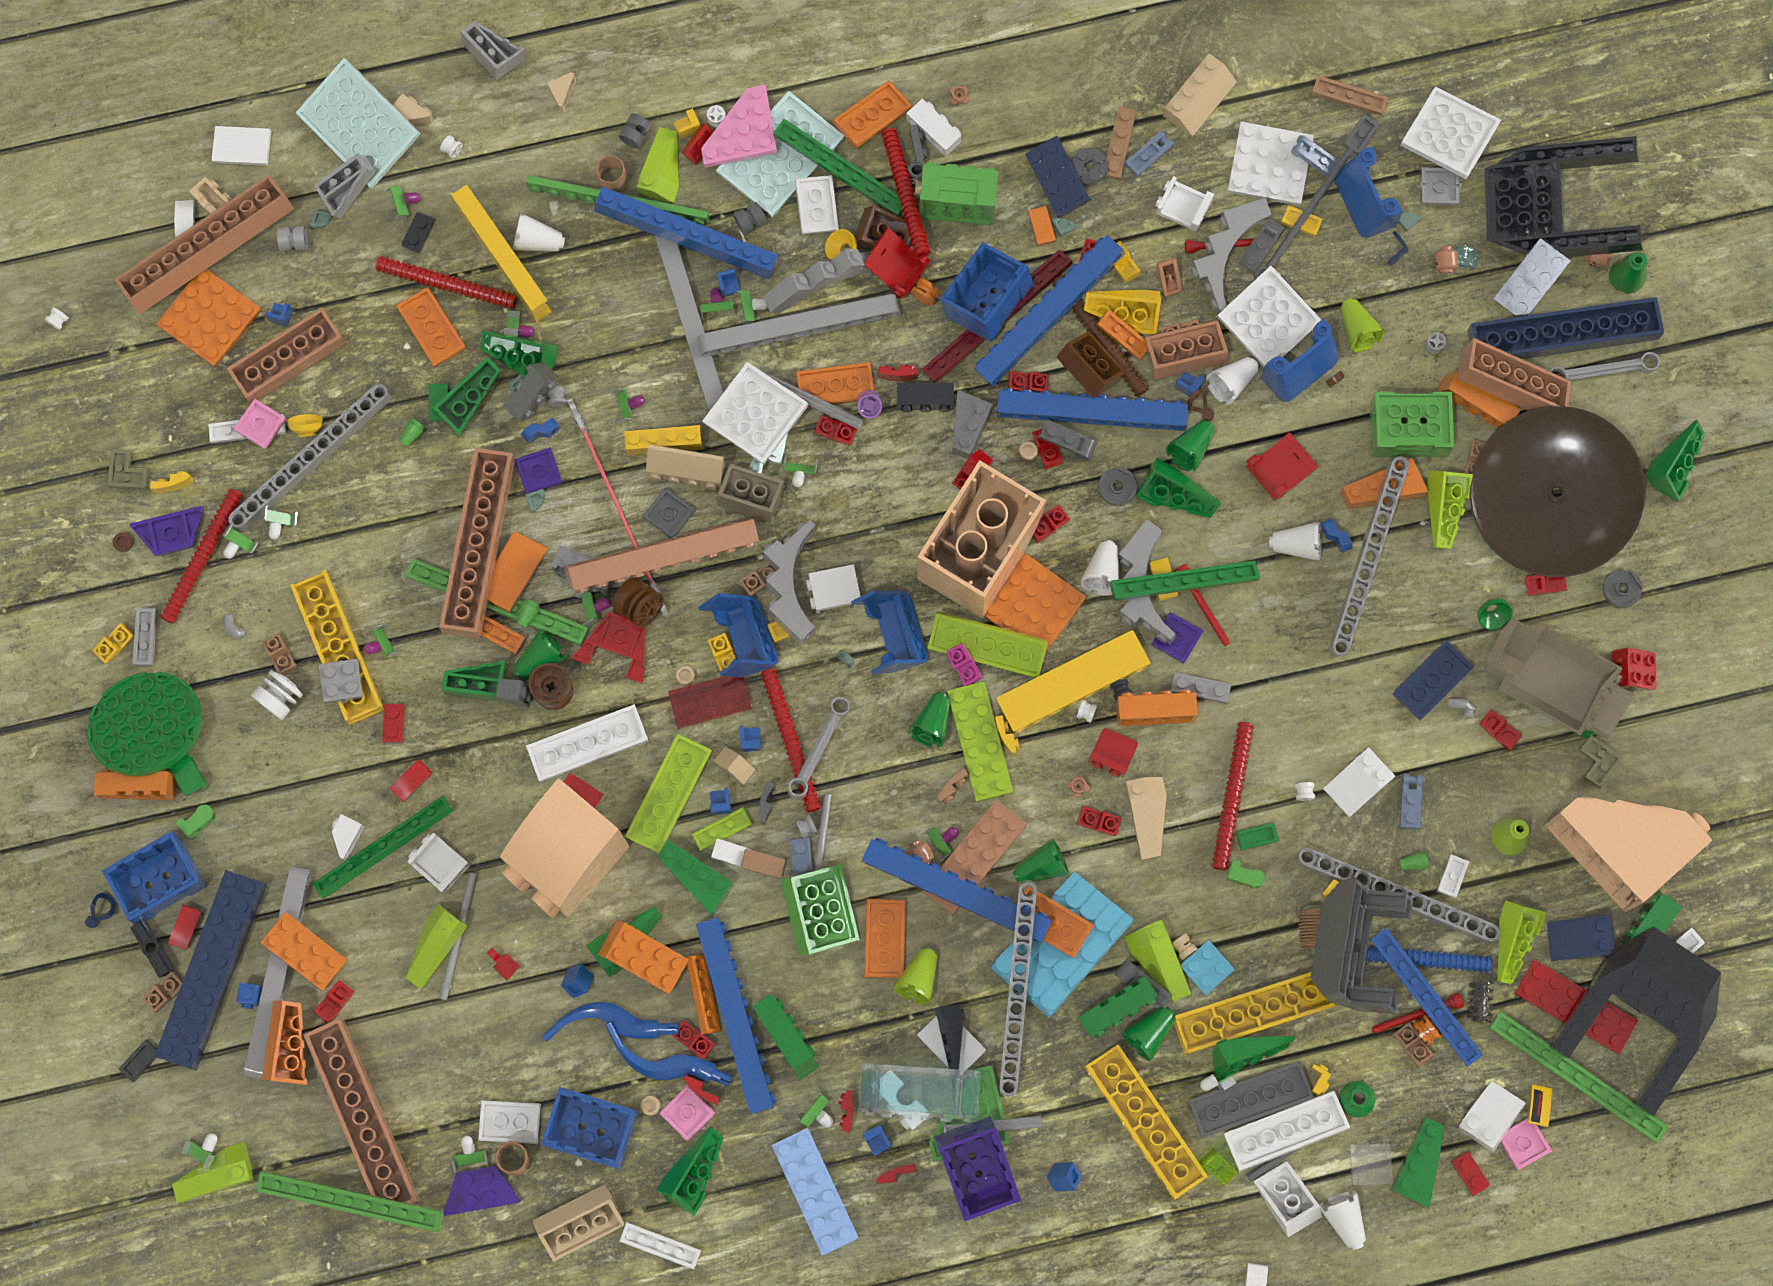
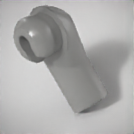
[224,615,245,639]
[1448,698,1476,718]

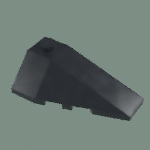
[935,1004,966,1089]

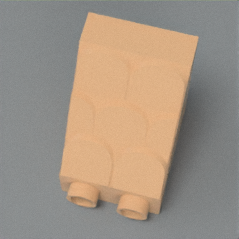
[1544,797,1712,912]

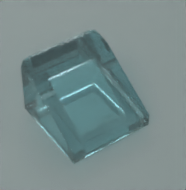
[1456,245,1479,269]

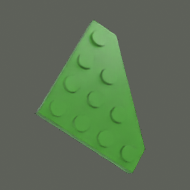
[929,1065,1011,1162]

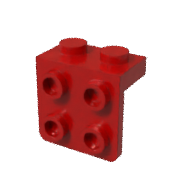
[1611,647,1657,690]
[1088,728,1138,778]

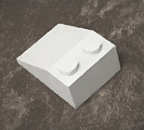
[1323,747,1395,817]
[1459,1081,1526,1152]
[1254,1161,1322,1237]

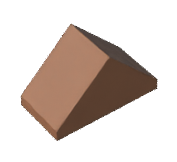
[1155,257,1182,297]

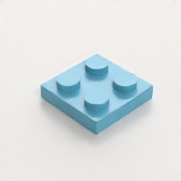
[1180,940,1235,996]

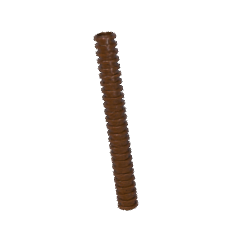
[1052,275,1149,397]

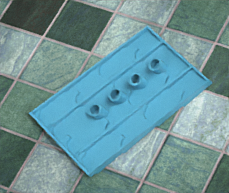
[991,871,1133,1018]

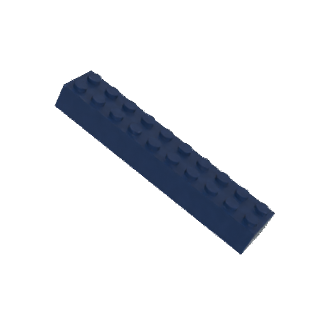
[1467,297,1664,359]
[154,870,267,1071]

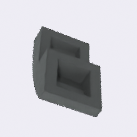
[759,781,775,824]

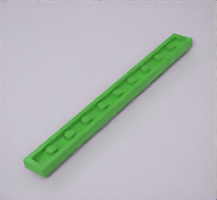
[526,175,710,225]
[405,559,589,646]
[1489,1012,1668,1143]
[257,1171,444,1232]

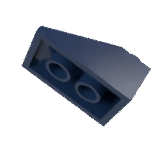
[1547,915,1614,961]

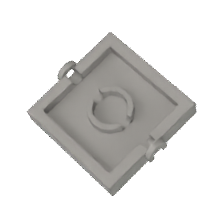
[1419,167,1462,206]
[319,659,363,703]

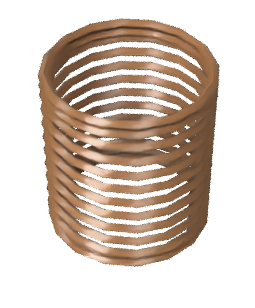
[595,155,628,193]
[1298,910,1321,948]
[495,1141,531,1176]

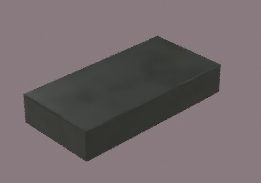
[119,1039,157,1082]

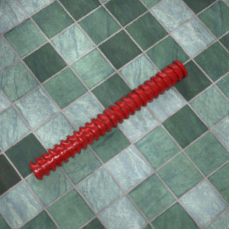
[881,128,931,258]
[375,256,517,310]
[159,489,243,624]
[760,668,822,813]
[1211,722,1254,871]

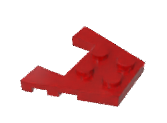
[572,611,646,684]

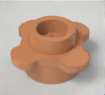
[950,86,969,105]
[1067,775,1090,798]

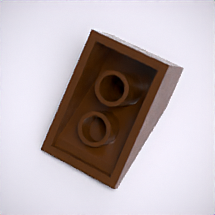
[855,205,913,251]

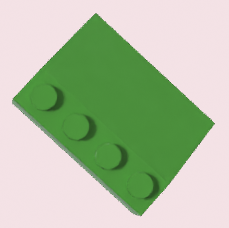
[780,864,860,955]

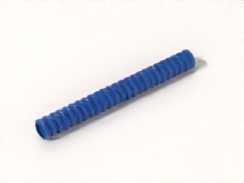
[1365,945,1491,973]

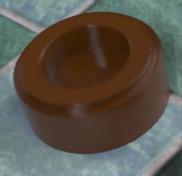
[1326,371,1345,387]
[113,533,133,553]

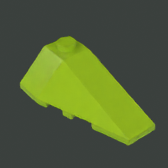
[637,127,679,204]
[1427,470,1473,549]
[1497,900,1547,984]
[406,903,468,989]
[1124,920,1191,1002]
[172,1142,255,1204]

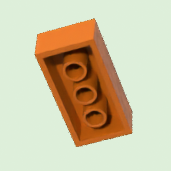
[1116,690,1198,727]
[598,920,689,994]

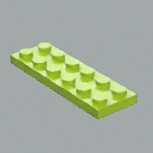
[927,611,1049,678]
[947,682,1013,802]
[625,733,712,854]

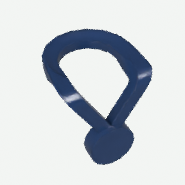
[1388,231,1409,266]
[85,893,116,928]

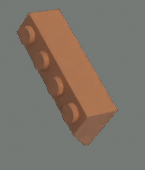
[1145,320,1228,380]

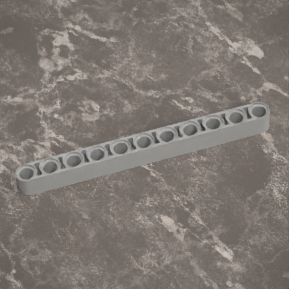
[655,235,723,412]
[697,294,900,356]
[229,384,391,532]
[1329,456,1409,656]
[1296,848,1500,943]
[244,866,312,1079]
[1000,880,1037,1097]

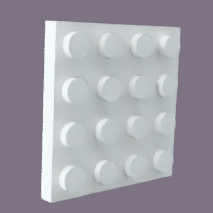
[1401,87,1501,180]
[1227,122,1314,206]
[1216,266,1321,368]
[702,362,808,465]

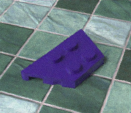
[130,506,204,557]
[443,1166,521,1216]

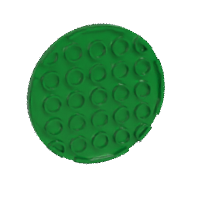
[87,672,203,776]

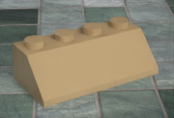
[1163,53,1237,137]
[646,445,726,490]
[533,1184,625,1262]

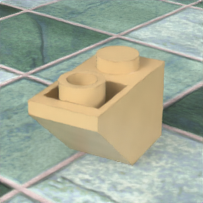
[393,93,434,126]

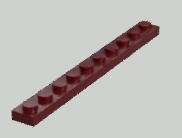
[921,249,1073,383]

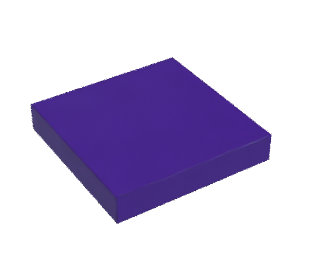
[515,447,563,494]
[1151,612,1203,664]

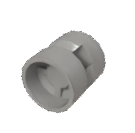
[277,226,308,251]

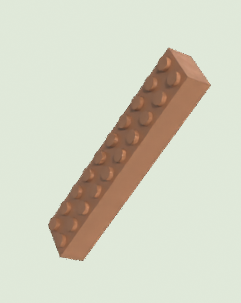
[114,174,294,315]
[439,448,515,639]
[563,518,759,593]
[304,1018,420,1205]

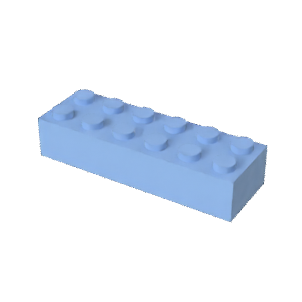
[772,1128,859,1256]

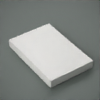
[212,126,272,166]
[795,175,839,235]
[917,1016,986,1078]
[478,1100,541,1144]

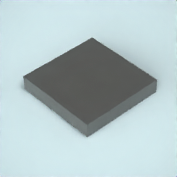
[642,487,696,538]

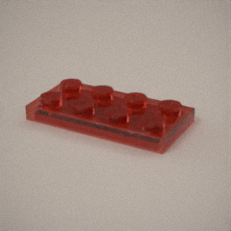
[668,676,752,729]

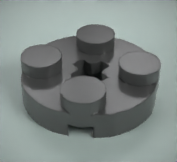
[1072,147,1109,186]
[1099,467,1137,506]
[1602,569,1642,609]

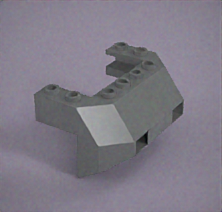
[1310,878,1413,1014]

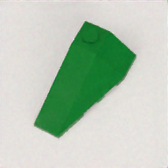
[1646,420,1705,502]
[1136,458,1221,518]
[586,906,662,977]
[1212,1036,1295,1081]
[656,1127,723,1216]

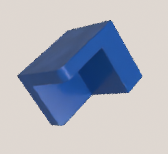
[716,269,740,298]
[265,303,293,327]
[1174,373,1205,397]
[739,726,761,752]
[710,787,731,815]
[561,963,594,998]
[863,1125,892,1156]
[1047,1162,1082,1192]

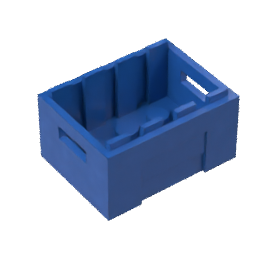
[940,242,1033,342]
[102,831,207,924]
[541,1087,639,1170]

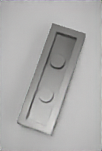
[133,608,157,666]
[1171,672,1231,704]

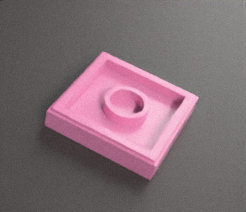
[233,398,287,450]
[659,1085,715,1142]
[1500,1118,1552,1171]

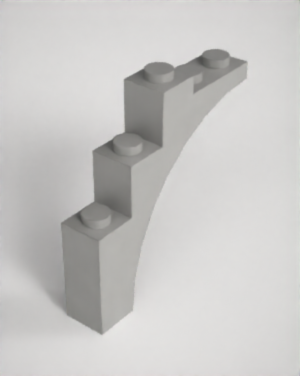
[1190,198,1272,314]
[763,249,871,313]
[1119,519,1175,645]
[764,520,815,646]

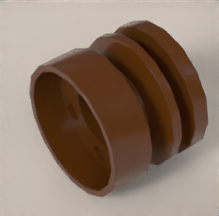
[612,577,664,628]
[529,663,574,711]

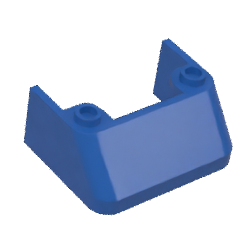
[851,590,928,674]
[698,593,778,677]

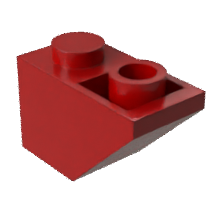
[952,449,994,490]

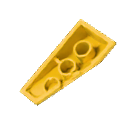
[1084,290,1161,335]

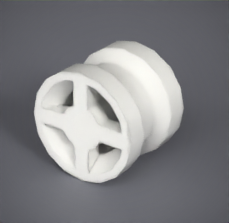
[707,105,726,128]
[440,135,463,159]
[44,307,68,330]
[1076,700,1097,723]
[1295,782,1315,801]

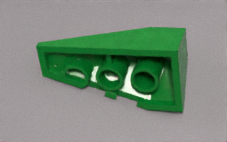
[480,330,558,378]

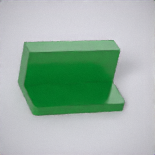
[169,753,210,796]

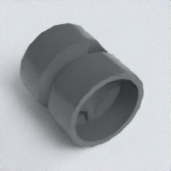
[618,113,652,149]
[733,202,767,235]

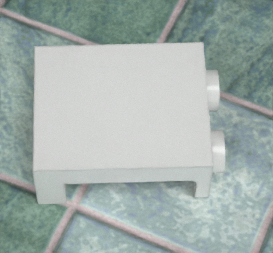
[1155,176,1214,232]
[806,564,861,614]
[407,833,470,895]

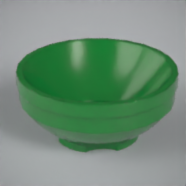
[1477,598,1513,630]
[1339,1081,1376,1118]

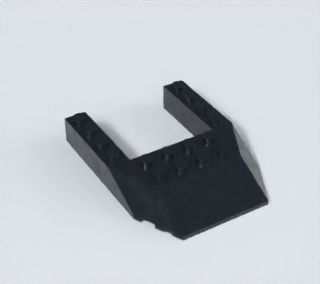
[1484,136,1643,257]
[1548,927,1721,1116]

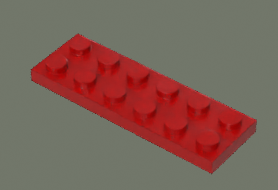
[1514,960,1638,1055]

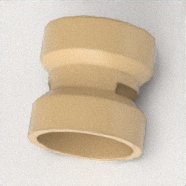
[1172,933,1198,960]

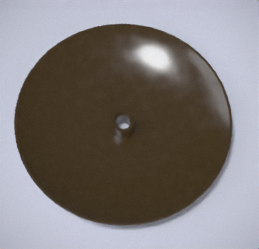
[1470,406,1646,577]

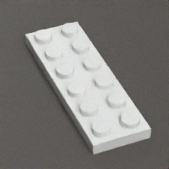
[526,704,648,782]
[1224,1091,1350,1172]

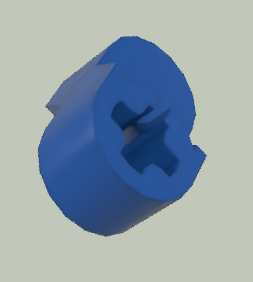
[521,418,561,443]
[1321,519,1353,553]

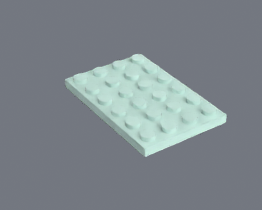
[296,58,421,188]
[716,91,845,218]

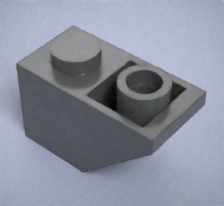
[496,679,533,708]

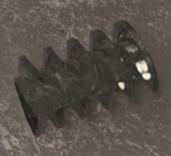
[1467,981,1494,1023]

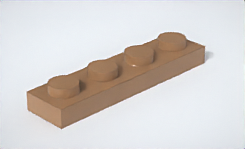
[1312,75,1388,116]
[1106,106,1136,180]

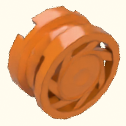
[911,278,941,306]
[1413,1015,1442,1046]

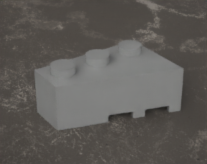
[461,22,525,80]
[314,153,375,218]

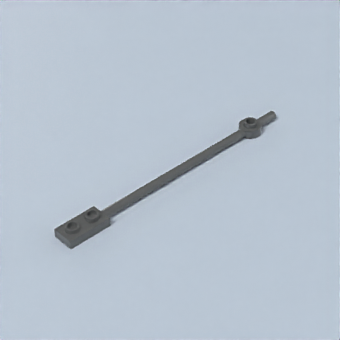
[1253,114,1379,281]

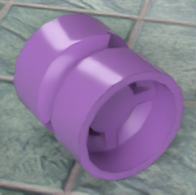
[857,390,882,419]

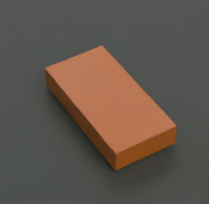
[1028,206,1056,246]

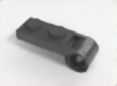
[909,124,927,182]
[1239,218,1285,273]
[1039,419,1097,461]
[1114,959,1172,1009]

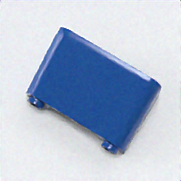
[1335,146,1403,238]
[1260,318,1339,402]

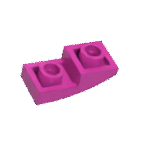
[946,643,983,686]

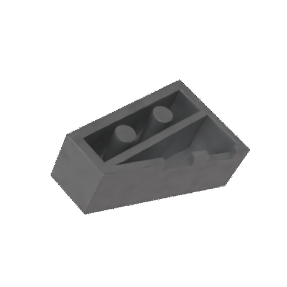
[502,362,559,421]
[952,390,992,459]
[551,545,613,595]

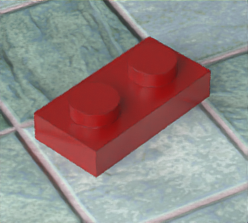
[681,123,713,165]
[382,704,405,743]
[1451,1151,1490,1196]

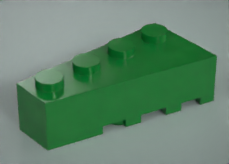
[432,356,501,438]
[657,840,734,918]

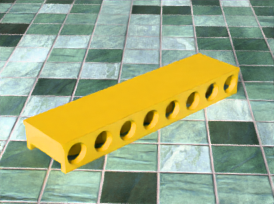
[451,184,551,323]
[290,570,384,725]
[996,630,1151,734]
[1174,972,1335,1055]
[1084,1045,1208,1200]

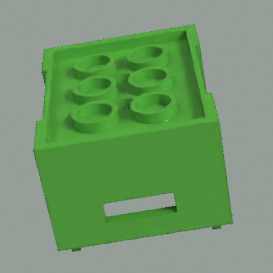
[920,162,998,226]
[1370,392,1454,457]

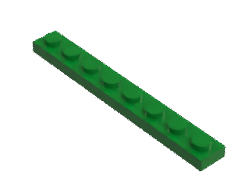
[773,119,902,216]
[1109,561,1260,601]
[313,795,454,899]

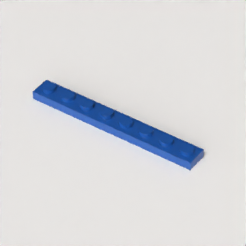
[1370,927,1483,1067]

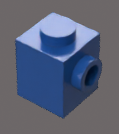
[236,983,263,1009]

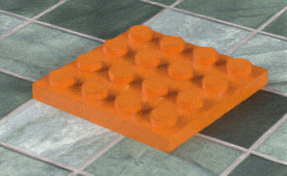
[156,269,262,368]
[983,553,1087,652]

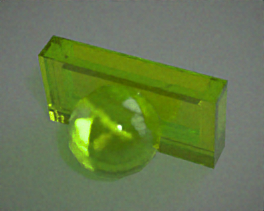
[1198,1148,1239,1186]

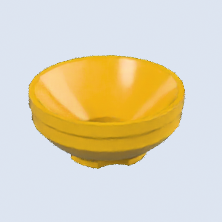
[825,229,857,260]
[288,414,322,437]

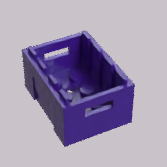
[934,1116,1021,1221]

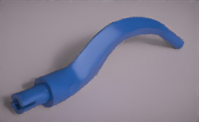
[542,1002,679,1042]
[605,1021,733,1087]

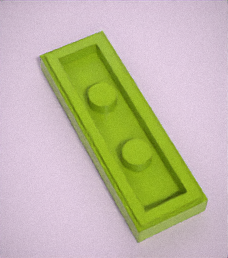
[692,807,752,852]

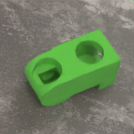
[176,805,216,839]
[1226,859,1265,888]

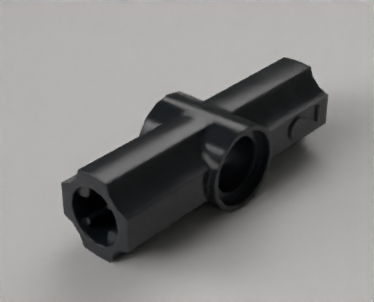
[130,919,175,978]

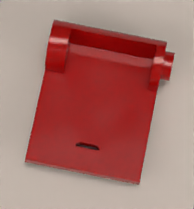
[864,228,931,299]
[1246,432,1319,501]

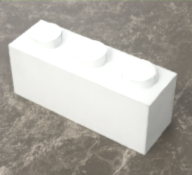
[907,99,961,157]

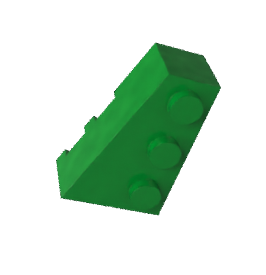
[441,660,508,702]

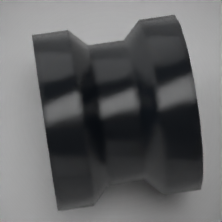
[1110,679,1132,700]

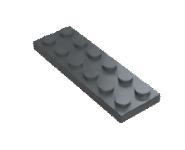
[1188,1061,1314,1138]

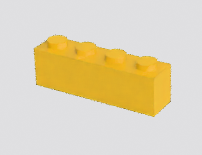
[624,425,703,456]

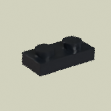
[401,212,435,254]

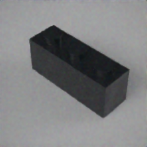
[897,383,954,413]

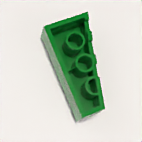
[1618,890,1683,946]
[1078,975,1158,1038]
[752,994,819,1080]
[1390,1117,1445,1209]

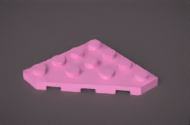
[701,85,778,168]

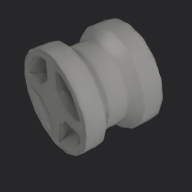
[1425,332,1446,354]
[547,387,567,407]
[795,815,817,838]

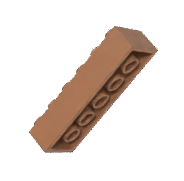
[226,307,346,404]
[1457,338,1572,411]
[922,800,1027,917]

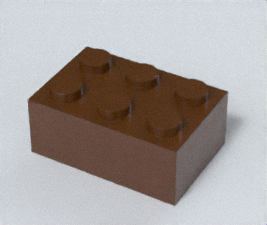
[1056,331,1126,398]

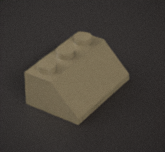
[717,464,784,523]

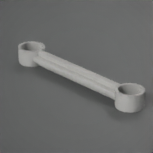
[1549,352,1660,381]
[788,697,850,800]

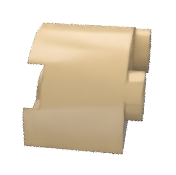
[189,177,232,215]

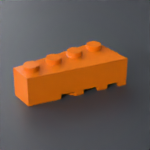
[1436,370,1521,429]
[1340,458,1428,510]
[93,769,177,801]
[261,1000,307,1085]

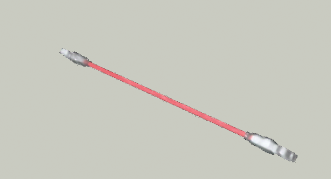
[567,398,668,616]

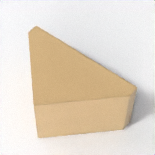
[547,72,576,113]
[713,746,756,785]

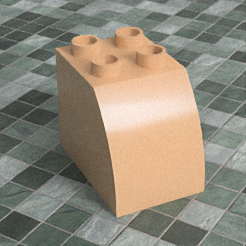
[917,461,1046,618]
[500,778,630,919]

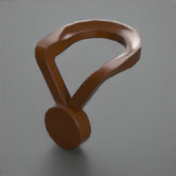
[1187,388,1214,421]

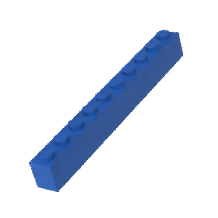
[594,187,778,279]
[975,235,1124,387]
[997,388,1188,431]
[861,837,1051,943]
[696,917,776,1115]

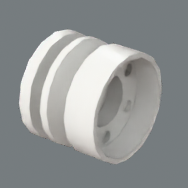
[250,670,303,721]

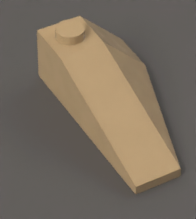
[1124,777,1167,860]

